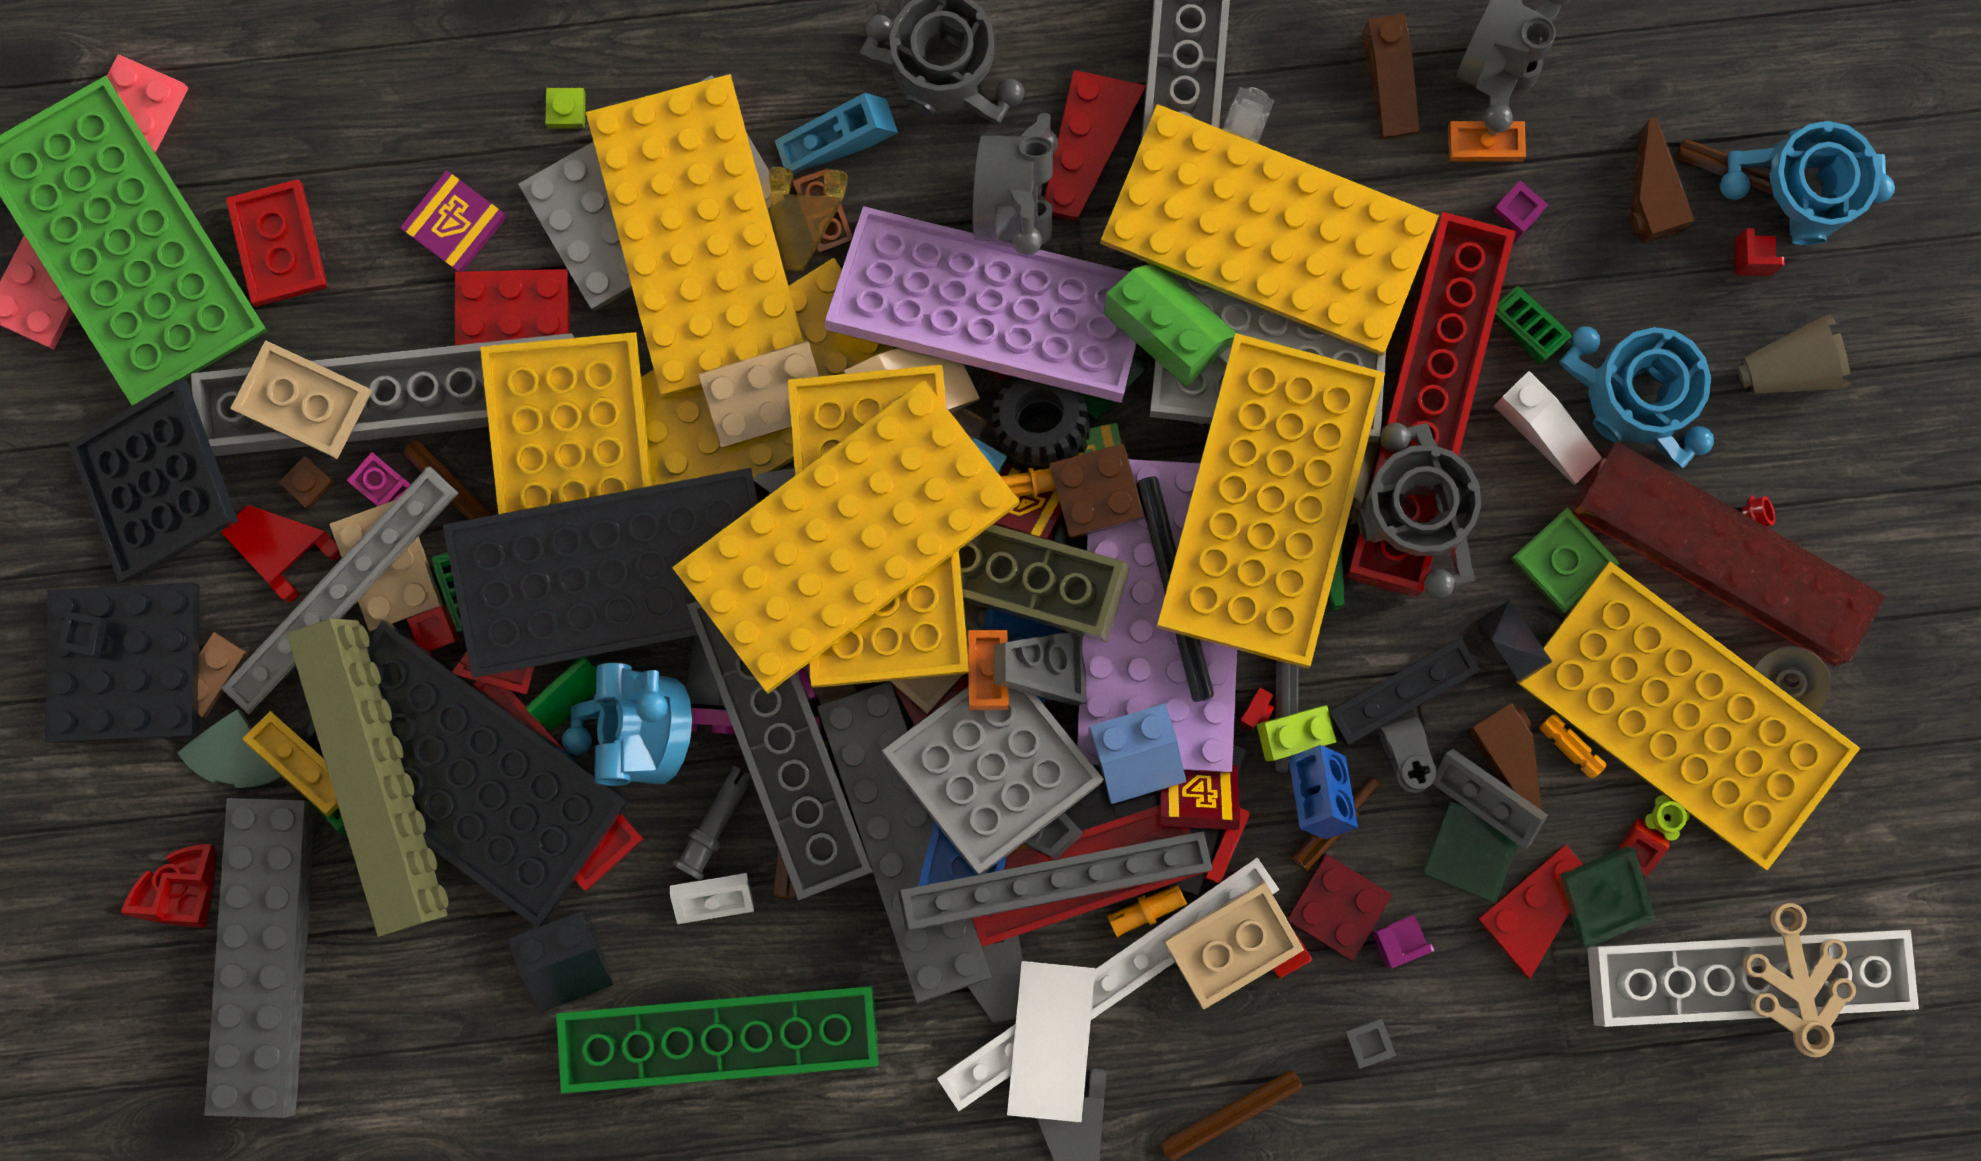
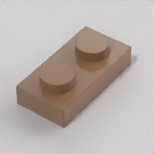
[198,632,249,718]

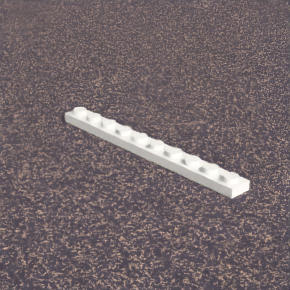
[937,858,1279,1111]

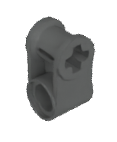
[1379,716,1436,794]

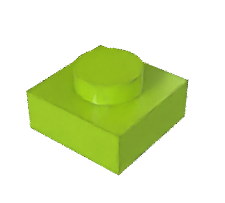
[545,88,586,128]

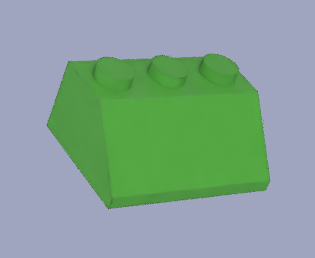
[1104,264,1236,387]

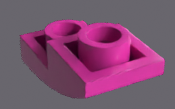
[347,451,411,506]

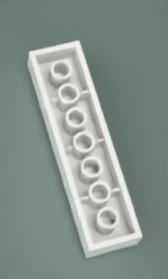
[1587,930,1919,1027]

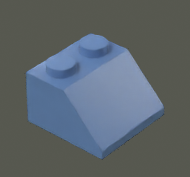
[1088,703,1186,804]

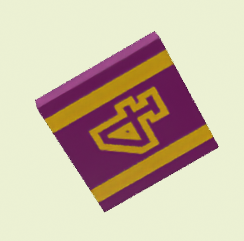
[400,170,507,272]

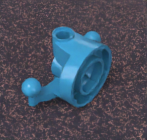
[1720,121,1895,245]
[1558,326,1714,470]
[561,663,692,786]

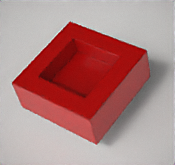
[407,604,460,651]
[1237,687,1274,731]

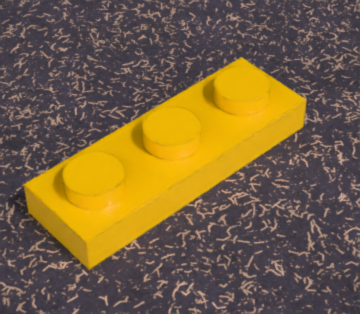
[242,711,339,817]

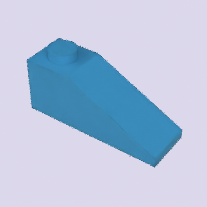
[775,93,898,175]

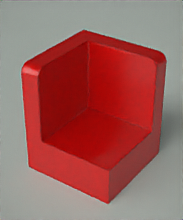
[1734,228,1785,276]

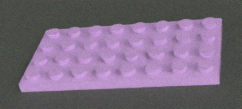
[825,206,1136,403]
[1077,459,1237,773]

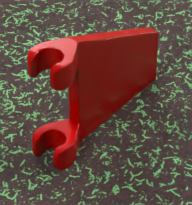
[221,505,341,603]

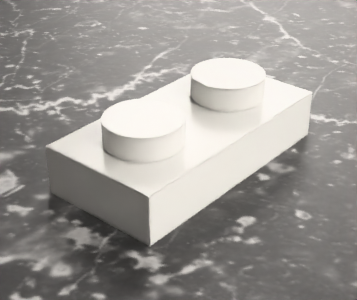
[670,873,754,924]

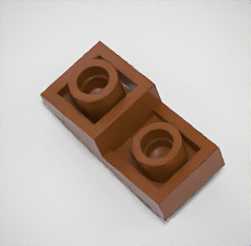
[792,168,853,252]

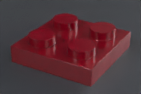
[1286,854,1393,961]

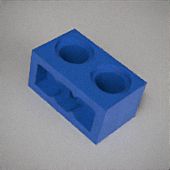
[1288,745,1358,840]

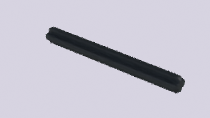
[1137,476,1214,702]

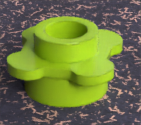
[1645,795,1690,841]

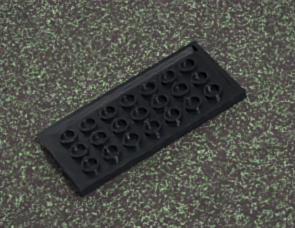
[443,468,758,678]
[301,621,630,928]

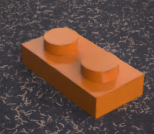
[1448,121,1526,162]
[968,630,1009,710]

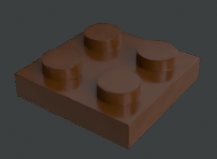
[1050,443,1145,539]

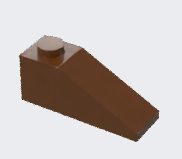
[1362,13,1420,139]
[1630,117,1695,244]
[1466,703,1542,810]

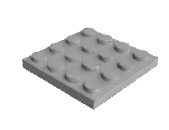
[882,687,1104,875]

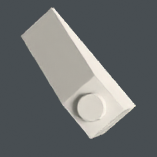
[1494,371,1602,485]

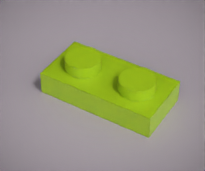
[1256,705,1336,762]

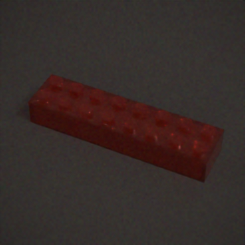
[1572,442,1886,667]

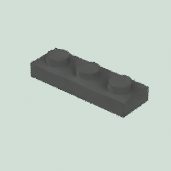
[1432,749,1548,849]

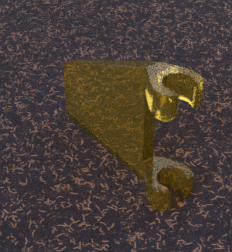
[769,167,848,271]

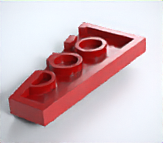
[1044,70,1146,222]

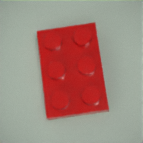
[226,179,328,307]
[455,269,570,346]

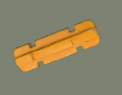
[1540,714,1606,779]

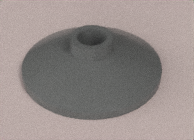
[1754,646,1832,714]

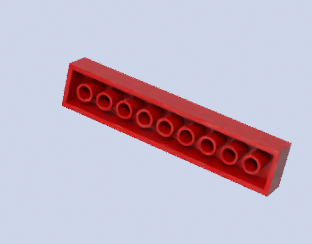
[1343,212,1516,598]

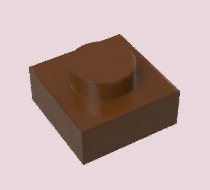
[278,455,335,510]

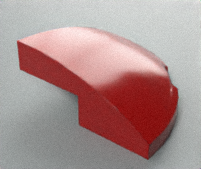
[121,844,215,928]

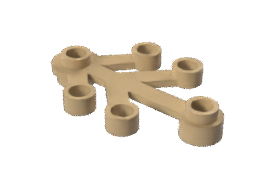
[1742,903,1856,1057]

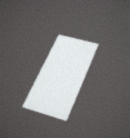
[1007,961,1095,1122]

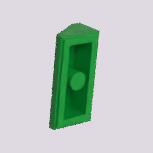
[526,657,596,731]

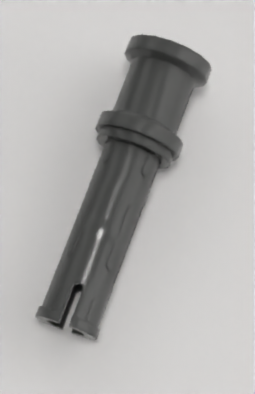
[671,766,753,881]

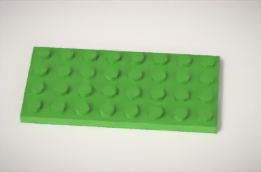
[0,76,268,406]

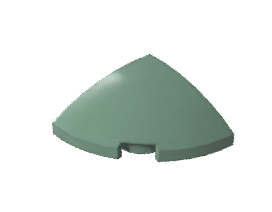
[178,709,282,788]

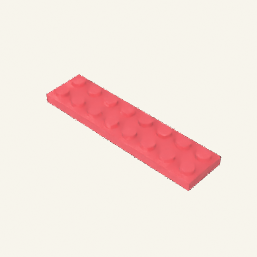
[0,54,188,350]

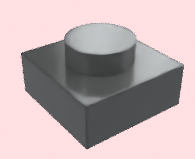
[1344,1018,1396,1069]

